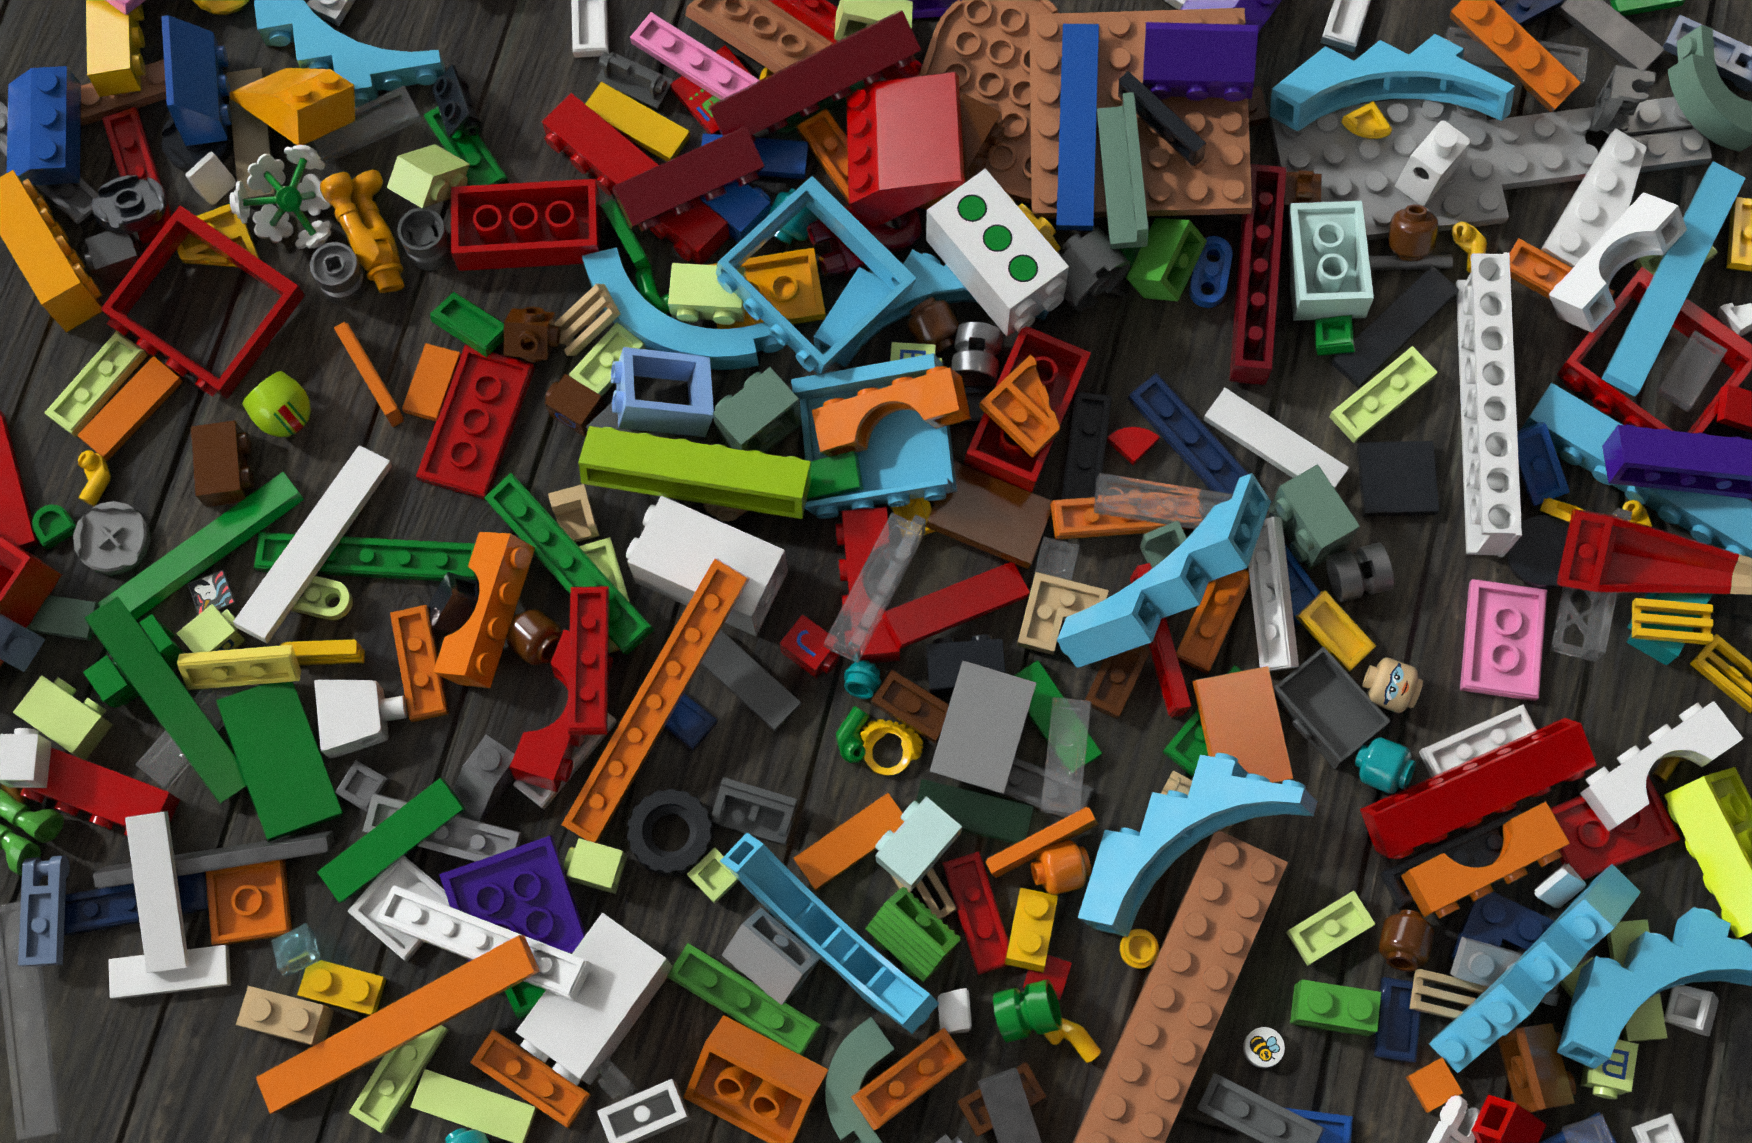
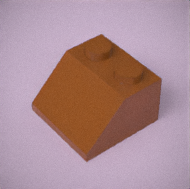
[1498,1023,1576,1113]

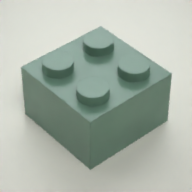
[713,367,802,454]
[1269,464,1360,570]

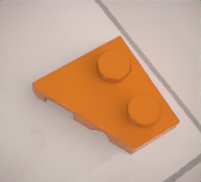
[979,354,1060,458]

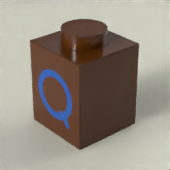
[545,374,606,437]

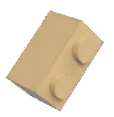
[236,986,334,1046]

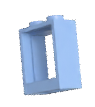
[611,347,714,437]

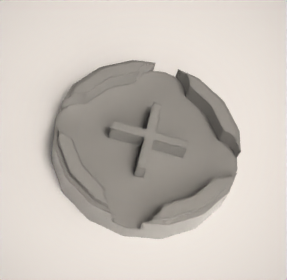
[73,501,151,576]

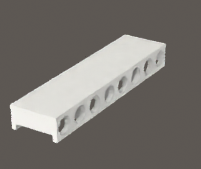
[1456,252,1522,557]

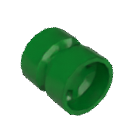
[993,979,1062,1043]

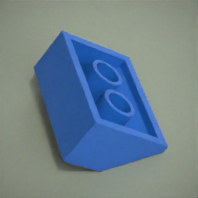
[161,15,232,146]
[7,66,81,185]

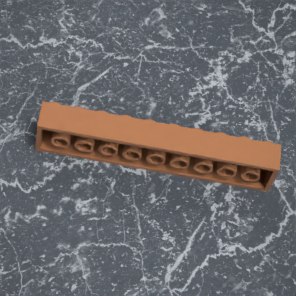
[1073,830,1288,1143]

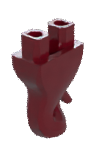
[807,206,922,278]

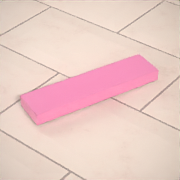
[630,12,759,100]

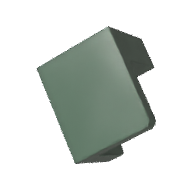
[1140,520,1187,569]

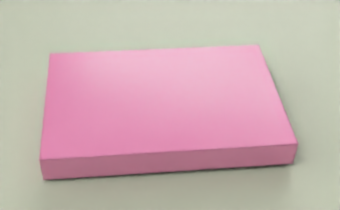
[1460,579,1547,701]

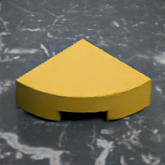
[1341,101,1392,139]
[1540,497,1586,522]

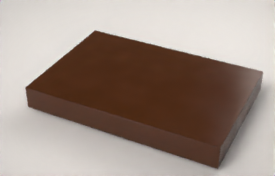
[925,461,1052,569]

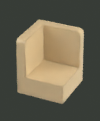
[548,484,599,542]

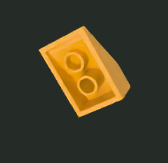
[229,68,355,145]

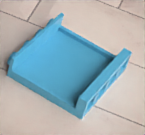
[791,353,957,519]

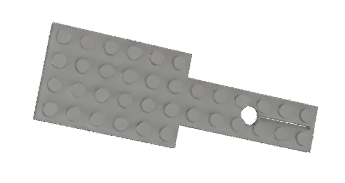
[1269,97,1712,241]

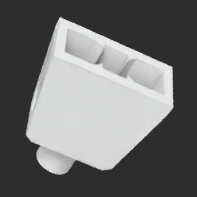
[1395,120,1471,206]
[314,680,408,759]

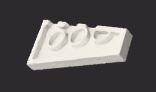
[1541,128,1647,268]

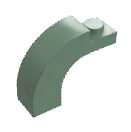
[1668,25,1752,152]
[825,1017,895,1143]

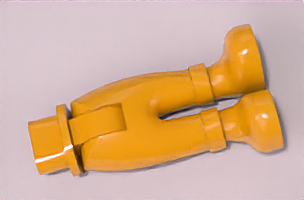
[320,170,405,293]

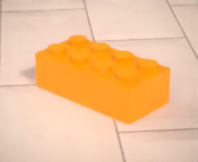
[0,170,102,332]

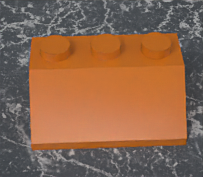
[683,1015,828,1143]

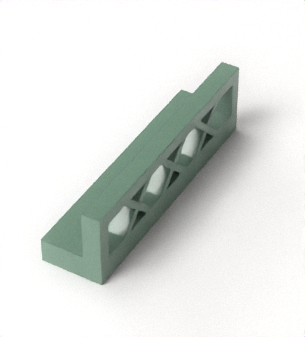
[1097,92,1148,249]

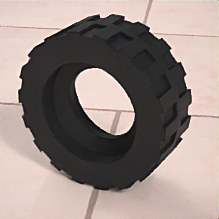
[627,789,714,878]

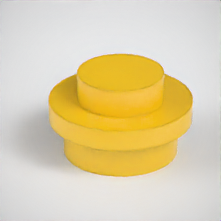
[1119,929,1159,969]

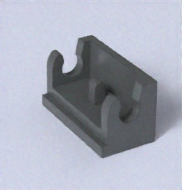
[1591,65,1656,132]
[712,777,798,846]

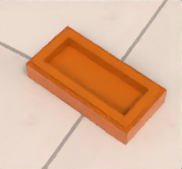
[402,343,461,421]

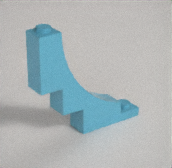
[1057,473,1271,668]

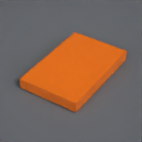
[1192,666,1293,783]

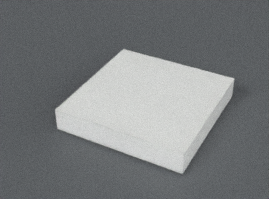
[347,856,450,962]

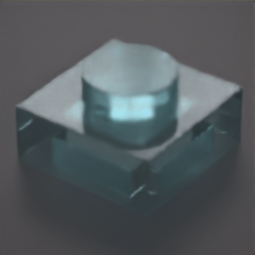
[271,923,321,978]

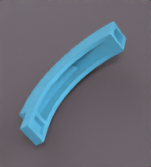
[582,247,787,370]

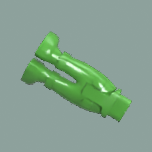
[0,788,64,876]

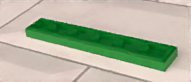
[98,472,304,620]
[484,473,655,655]
[254,532,478,581]
[85,596,247,805]

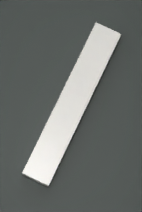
[233,445,392,644]
[375,885,592,1001]

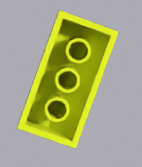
[1664,767,1752,939]

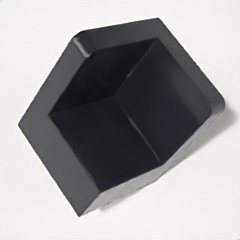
[429,571,480,634]

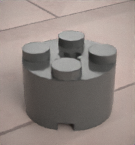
[1061,226,1131,312]

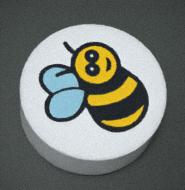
[1243,1027,1285,1068]

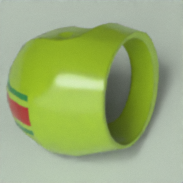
[242,371,311,437]

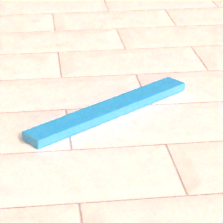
[1601,161,1745,397]

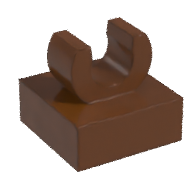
[1283,170,1322,211]

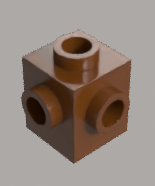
[504,306,561,362]

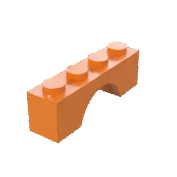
[1449,0,1581,112]
[812,366,971,457]
[433,532,535,688]
[1401,802,1570,919]

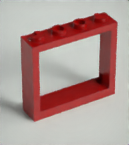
[100,205,305,399]
[1557,267,1752,433]

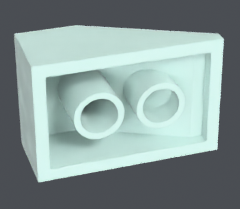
[1289,201,1374,321]

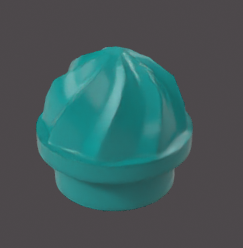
[844,660,881,699]

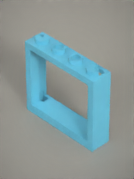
[716,176,916,374]

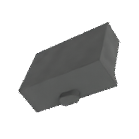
[1273,647,1390,769]

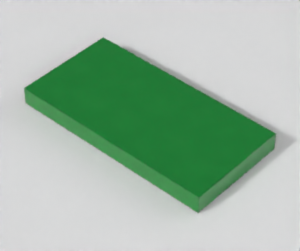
[216,682,342,842]

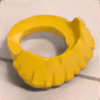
[860,719,923,776]

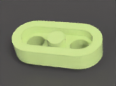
[291,576,353,620]

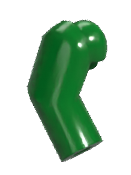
[635,268,671,314]
[836,706,870,763]

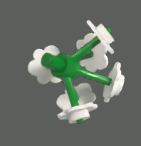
[229,145,332,249]

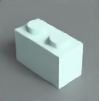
[875,796,962,891]

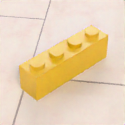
[86,0,146,97]

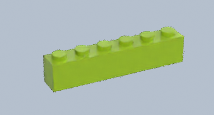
[578,426,811,519]

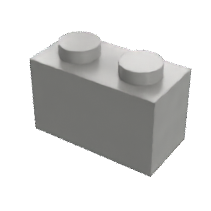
[722,908,821,1005]

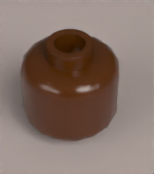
[1388,204,1439,261]
[907,297,960,354]
[506,609,563,665]
[1379,910,1434,972]

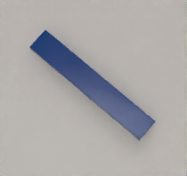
[1056,24,1099,231]

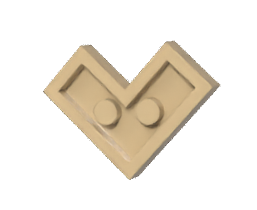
[1017,572,1109,655]

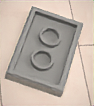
[929,661,1036,794]

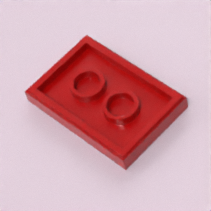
[1550,775,1680,880]

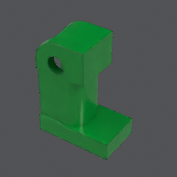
[83,614,186,708]

